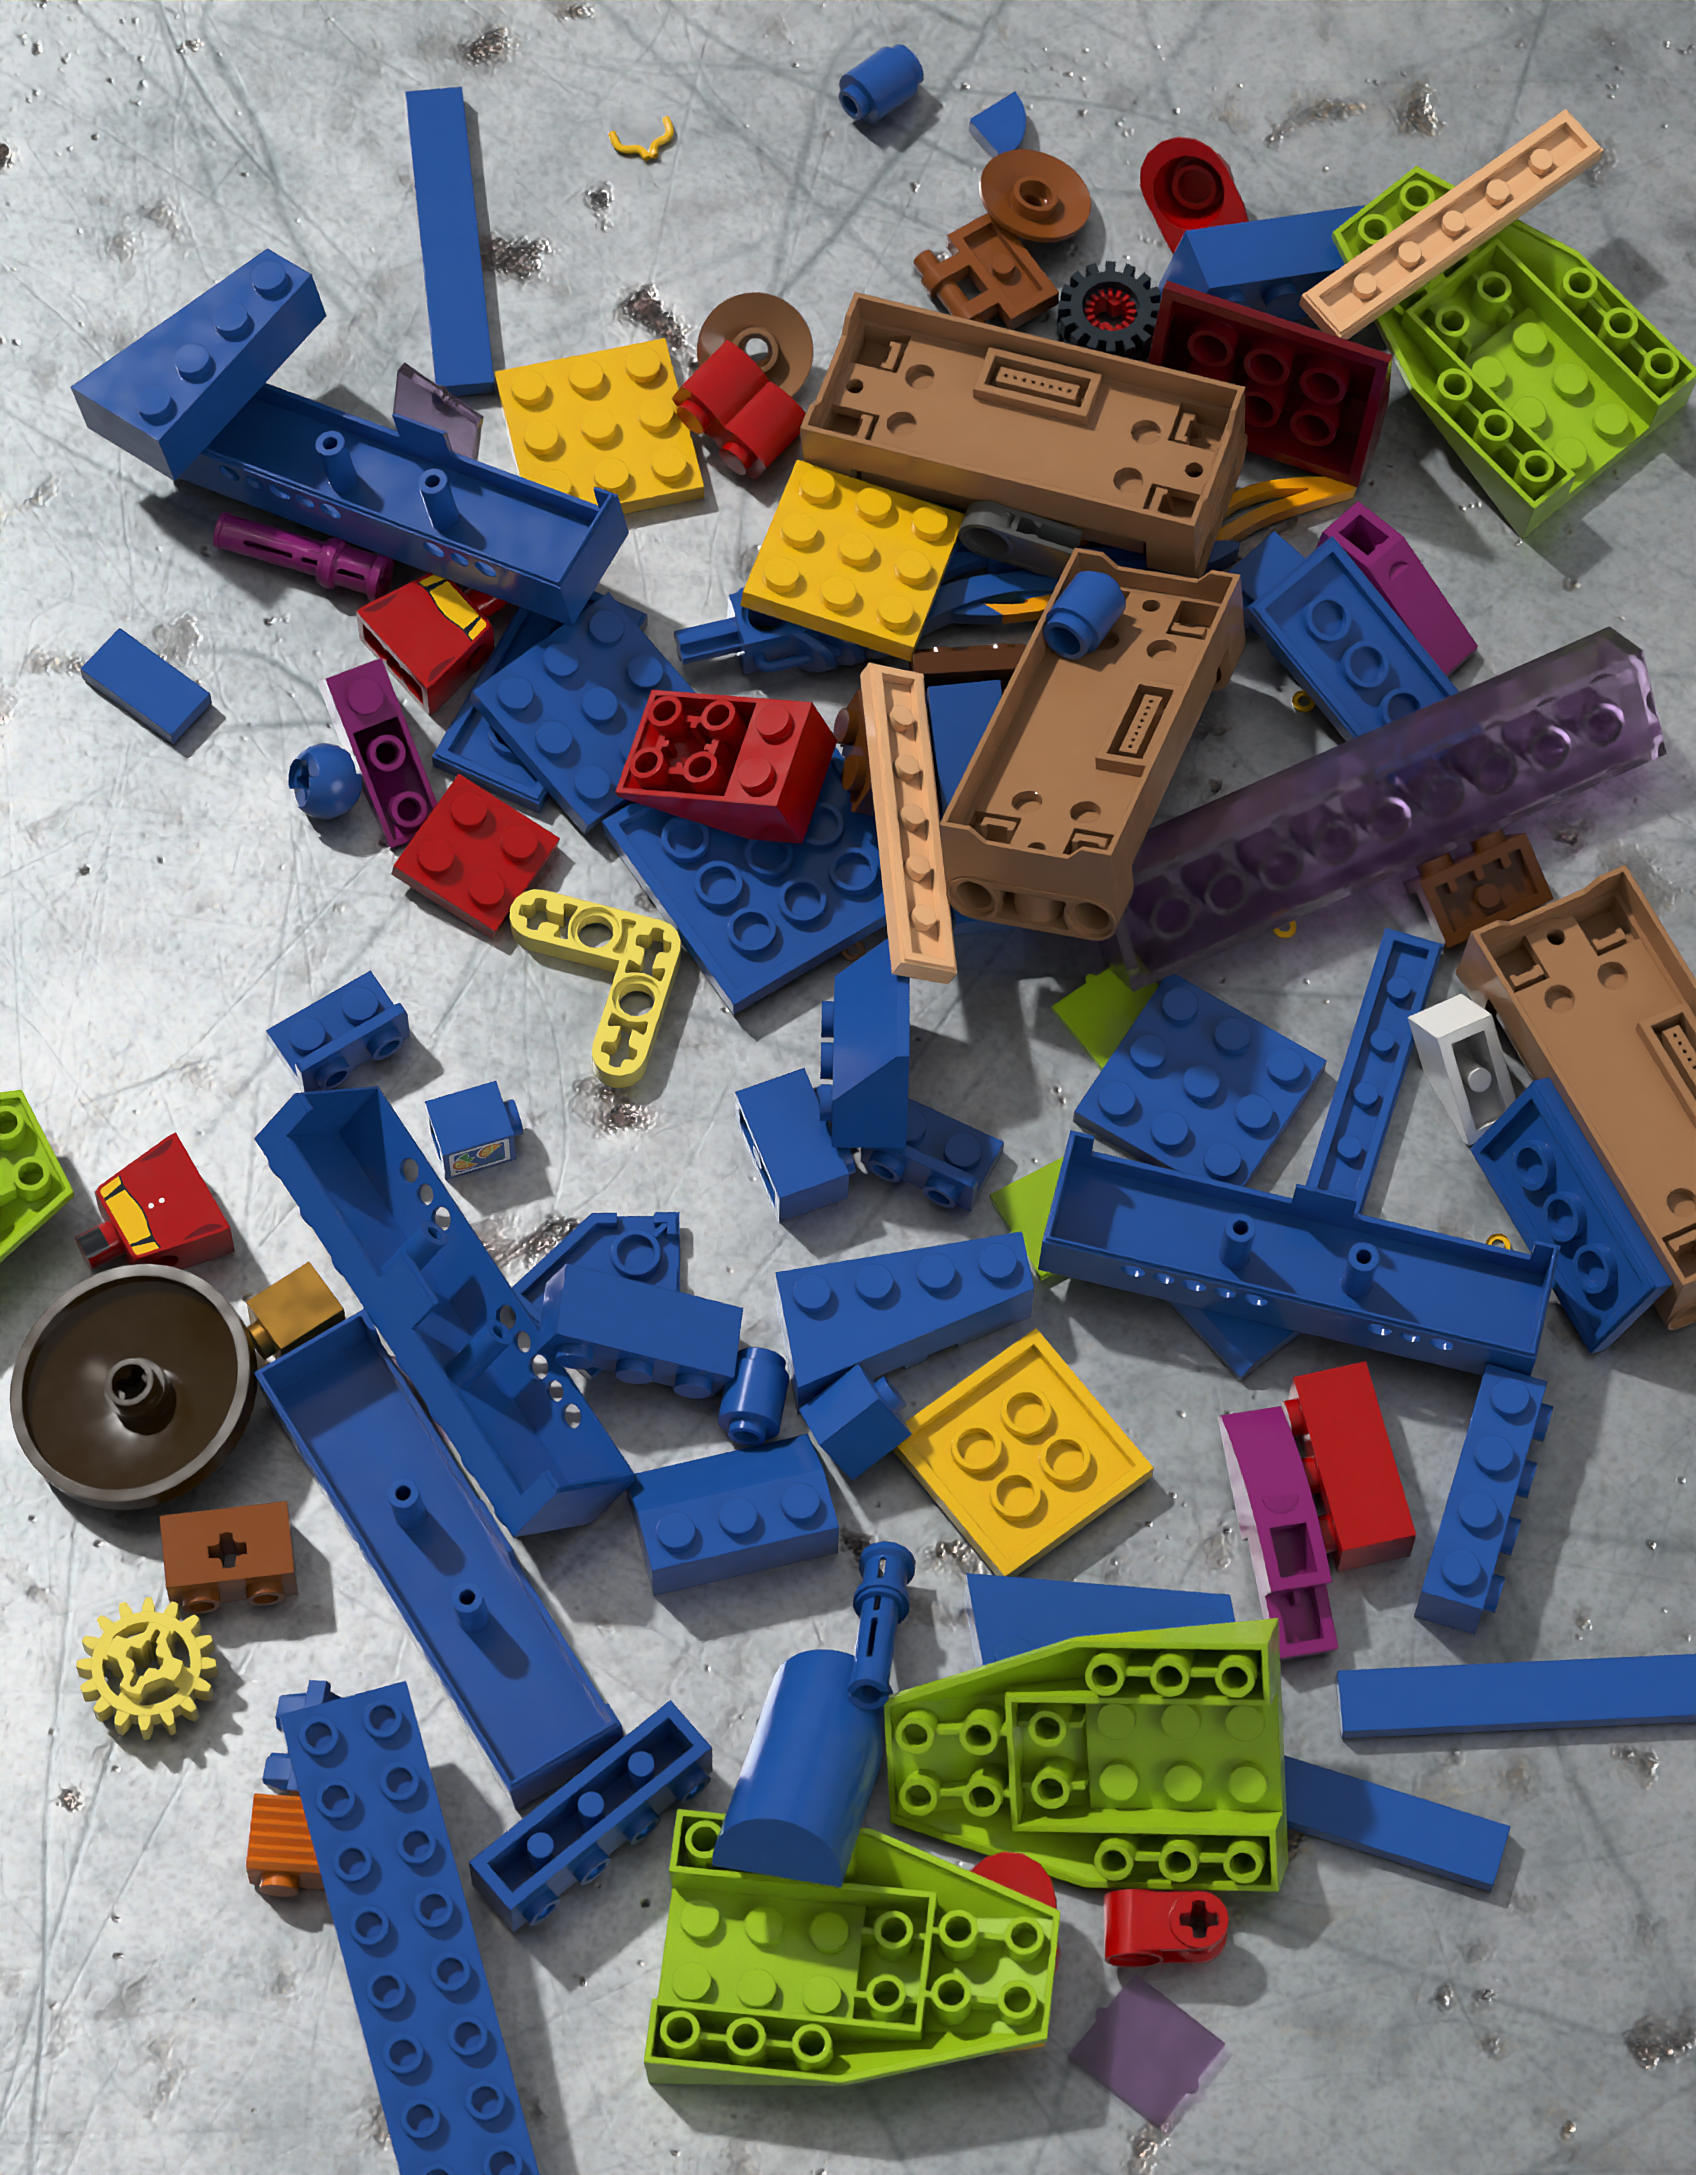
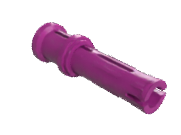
[213,511,395,602]

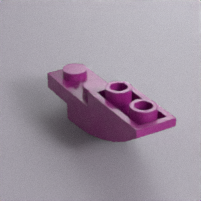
[1218,1406,1339,1661]

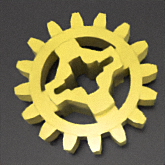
[76,1597,219,1740]

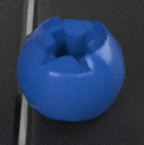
[288,743,362,820]

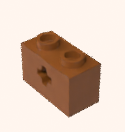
[159,1501,298,1614]

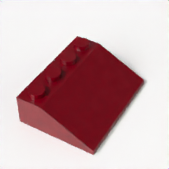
[1148,281,1393,488]

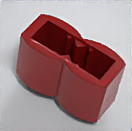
[671,340,806,480]

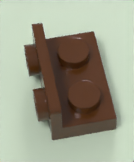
[908,643,1026,695]
[1403,827,1554,949]

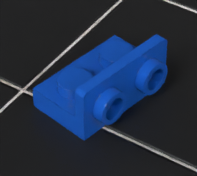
[266,970,410,1092]
[860,1098,1004,1212]

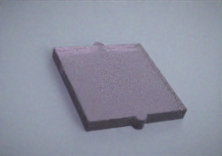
[393,362,484,461]
[1068,1973,1226,2129]

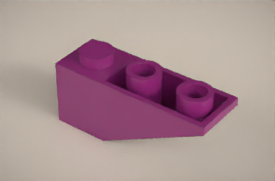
[1316,501,1478,677]
[317,658,437,849]

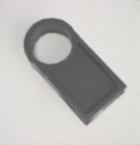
[958,500,1083,580]

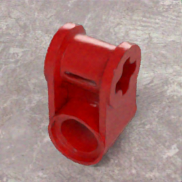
[1103,1889,1229,1968]

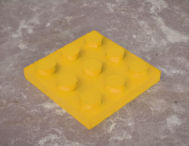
[494,338,704,514]
[740,460,965,662]
[893,1328,1154,1577]

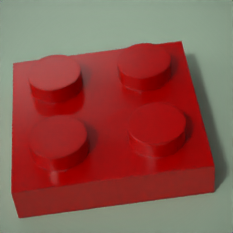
[391,774,560,940]

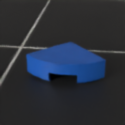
[969,91,1026,158]

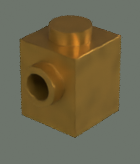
[246,1261,346,1360]

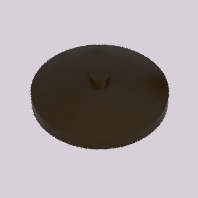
[10,1264,258,1510]

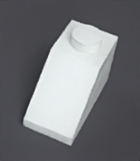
[1407,994,1516,1146]

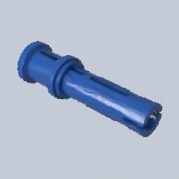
[847,1541,916,1710]

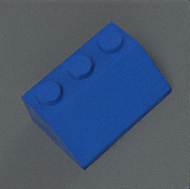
[820,938,910,1149]
[626,1434,839,1596]

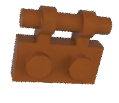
[913,213,1059,330]

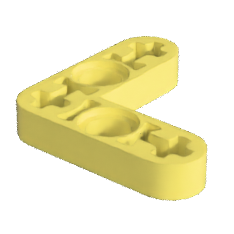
[509,889,681,1088]

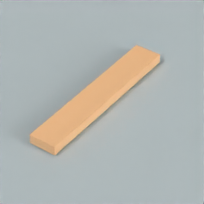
[1299,109,1604,340]
[860,663,957,984]

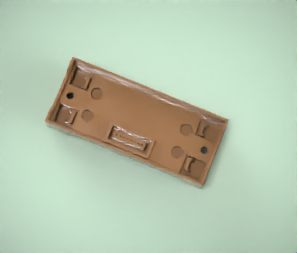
[800,292,1248,579]
[939,548,1246,941]
[1456,864,1696,1330]

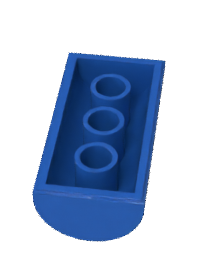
[712,1649,894,1887]

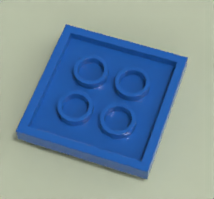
[469,592,696,834]
[1073,971,1327,1187]

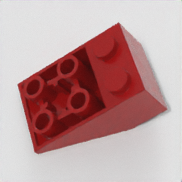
[615,690,838,844]

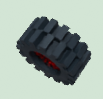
[1057,261,1161,362]

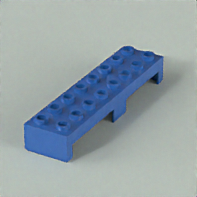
[178,383,629,626]
[254,1086,636,1537]
[1038,1130,1561,1376]
[254,1309,625,1811]
[279,1681,540,2175]

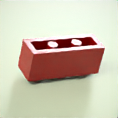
[1281,1361,1416,1572]

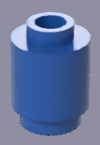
[838,44,924,124]
[1043,571,1126,659]
[717,1347,790,1446]

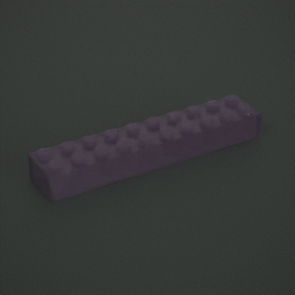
[1098,626,1667,992]

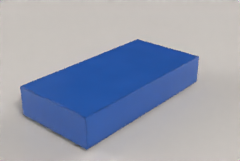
[80,628,212,744]

